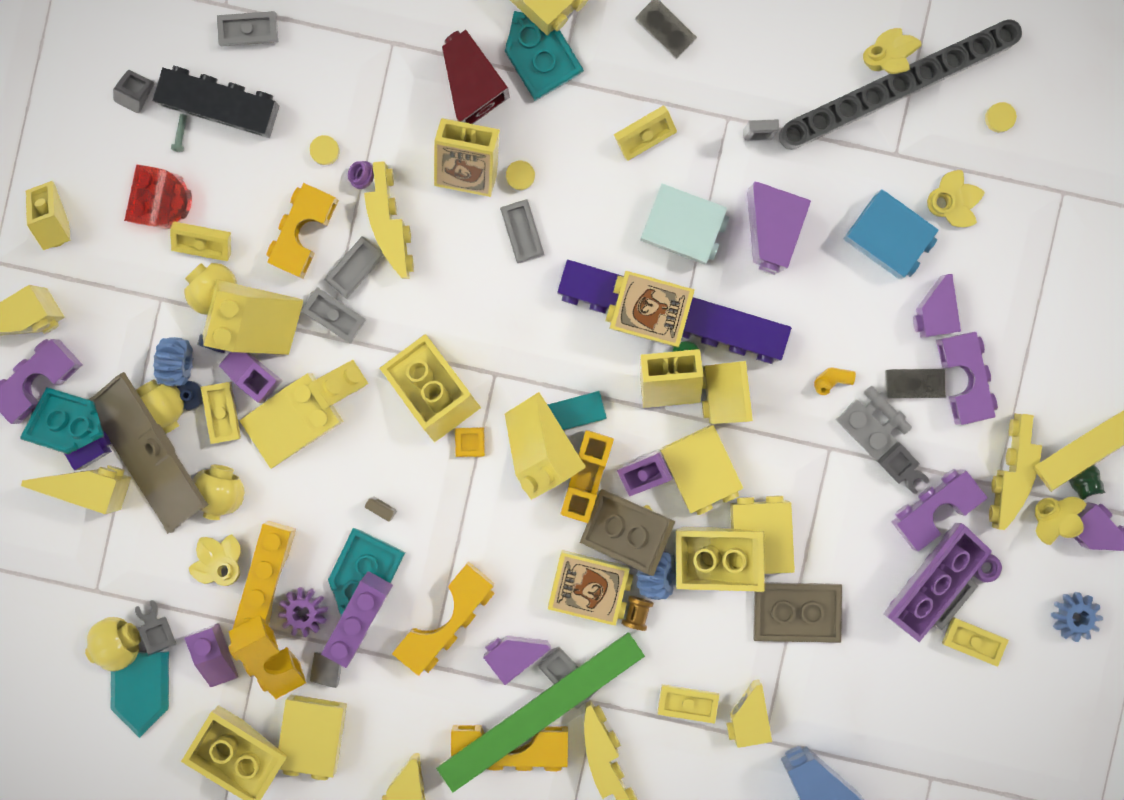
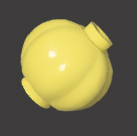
[184,263,237,315]
[136,379,184,434]
[192,464,245,520]
[85,617,141,671]

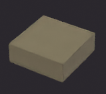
[364,496,397,522]

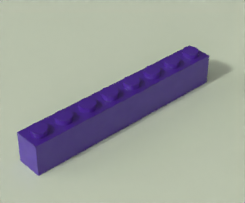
[557,259,792,365]

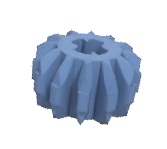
[152,337,194,387]
[636,552,676,600]
[1050,591,1104,642]

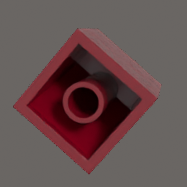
[442,29,510,124]

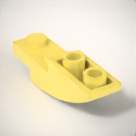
[364,161,414,279]
[989,413,1043,530]
[584,700,638,800]

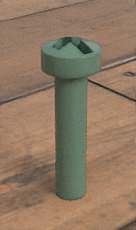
[170,114,187,152]

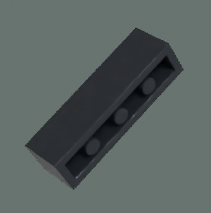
[152,65,280,139]

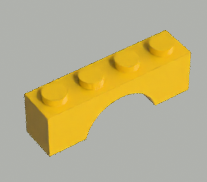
[233,521,296,629]
[392,561,495,676]
[451,725,568,772]

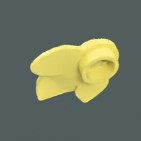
[863,28,922,74]
[927,170,985,228]
[1035,497,1087,545]
[189,534,241,586]

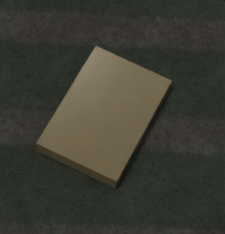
[579,489,676,576]
[753,582,842,643]

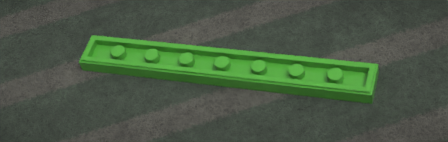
[436,632,645,793]

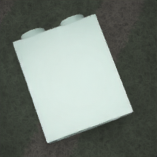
[640,183,730,265]

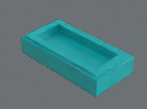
[547,391,607,430]

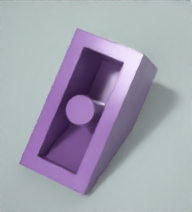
[913,274,961,338]
[617,451,672,497]
[184,623,239,688]
[483,636,551,685]

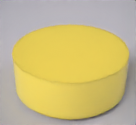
[985,102,1017,133]
[309,135,340,165]
[506,160,535,191]

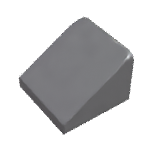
[113,69,154,113]
[310,652,342,688]

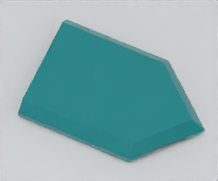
[504,11,584,101]
[20,387,104,454]
[328,527,406,616]
[110,651,169,738]

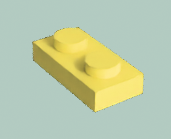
[613,105,677,161]
[170,221,231,262]
[307,359,369,410]
[201,382,241,444]
[942,617,1009,667]
[657,684,720,724]

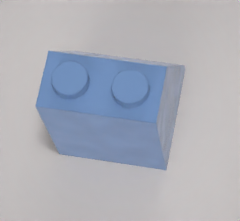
[780,746,864,800]

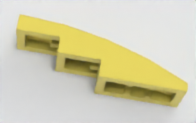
[1033,410,1124,492]

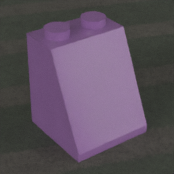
[747,181,811,275]

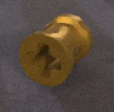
[621,596,654,631]

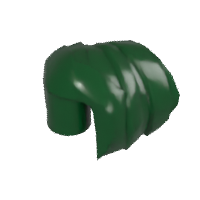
[1069,465,1106,500]

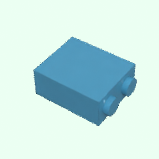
[843,189,939,279]

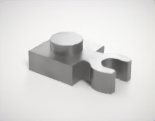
[877,442,930,494]
[135,600,177,656]

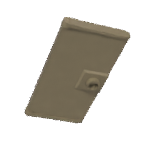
[88,372,208,534]

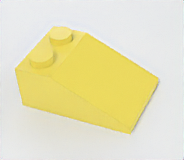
[203,280,303,355]
[0,285,65,336]
[379,334,481,443]
[702,361,753,424]
[239,373,344,469]
[504,392,586,500]
[21,465,132,514]
[675,526,765,592]
[181,705,288,800]

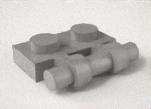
[835,385,912,461]

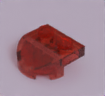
[124,164,192,230]

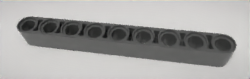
[779,19,1022,150]

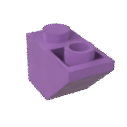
[219,352,283,403]
[1073,502,1124,551]

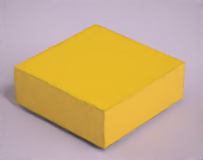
[455,427,485,457]

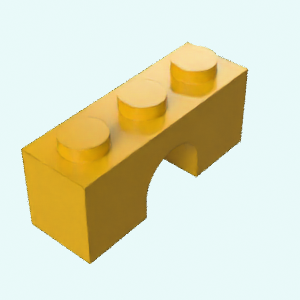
[266,182,339,279]
[560,430,614,523]
[228,615,306,700]

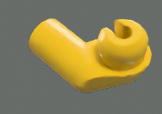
[814,367,856,395]

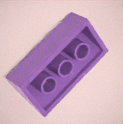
[883,523,992,643]

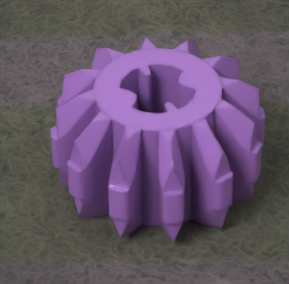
[278,587,328,637]

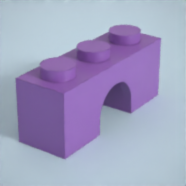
[936,331,998,425]
[0,339,83,424]
[891,469,988,552]
[321,571,393,668]

